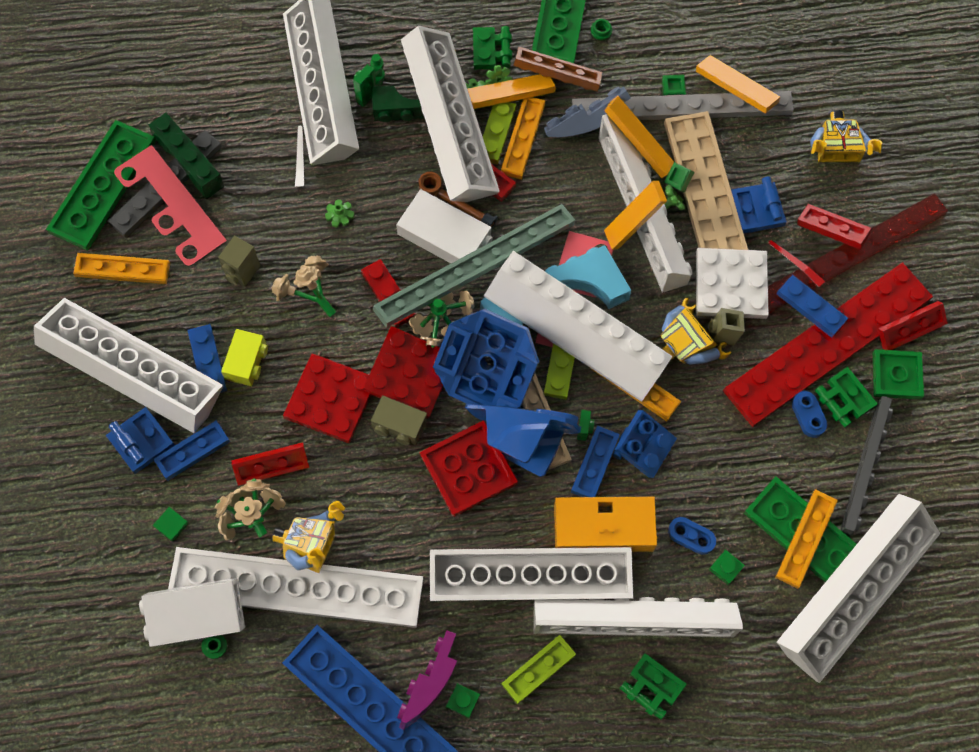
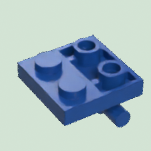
[731,176,786,233]
[106,407,175,474]
[612,410,677,478]

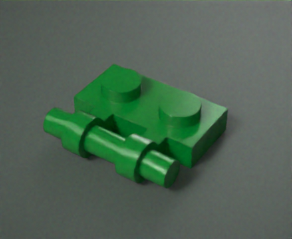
[473,26,513,70]
[353,54,385,107]
[815,367,878,428]
[619,653,686,720]

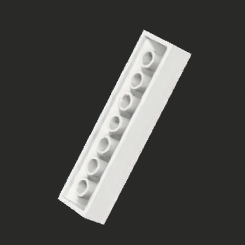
[283,0,359,165]
[401,26,500,202]
[599,114,692,293]
[484,251,672,402]
[34,298,223,433]
[777,494,940,683]
[430,547,633,601]
[534,597,743,637]

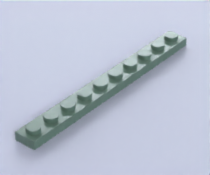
[373,204,575,328]

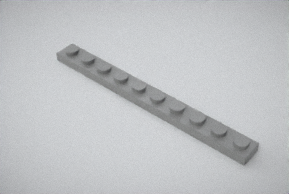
[572,91,794,120]

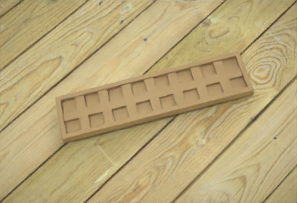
[664,111,748,250]

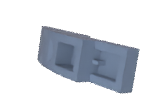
[544,86,631,137]

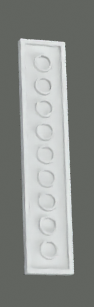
[168,547,423,628]

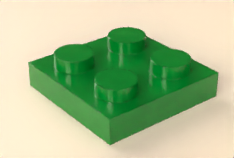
[872,349,924,400]

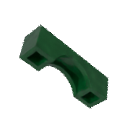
[372,85,425,122]
[148,112,225,199]

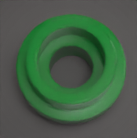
[591,19,612,40]
[201,635,227,659]

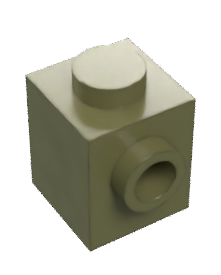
[709,308,745,346]

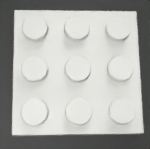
[696,248,768,319]

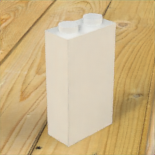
[396,189,493,263]
[139,578,245,647]

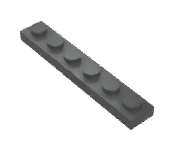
[108,130,222,238]
[840,396,893,537]

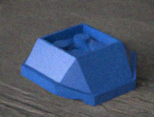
[433,309,539,408]

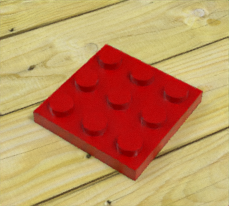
[362,326,443,419]
[283,353,371,444]
[419,420,518,517]

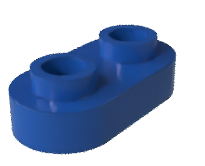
[792,391,827,438]
[668,517,716,555]

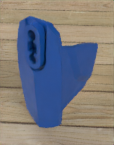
[465,404,581,477]

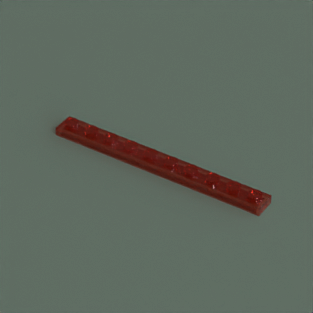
[758,193,948,319]

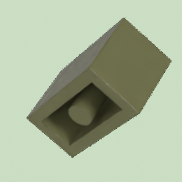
[218,235,260,287]
[371,395,427,445]

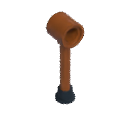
[419,172,498,230]

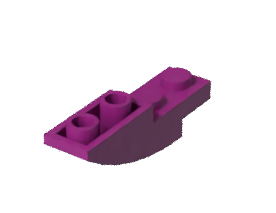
[397,630,457,730]

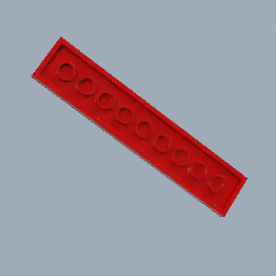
[723,262,933,428]

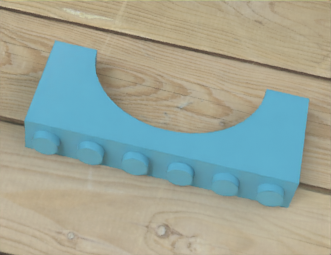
[480,245,631,325]

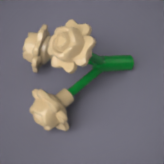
[272,256,336,317]

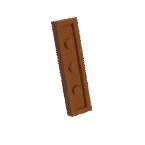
[513,47,602,92]

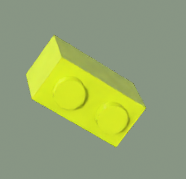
[221,329,268,387]

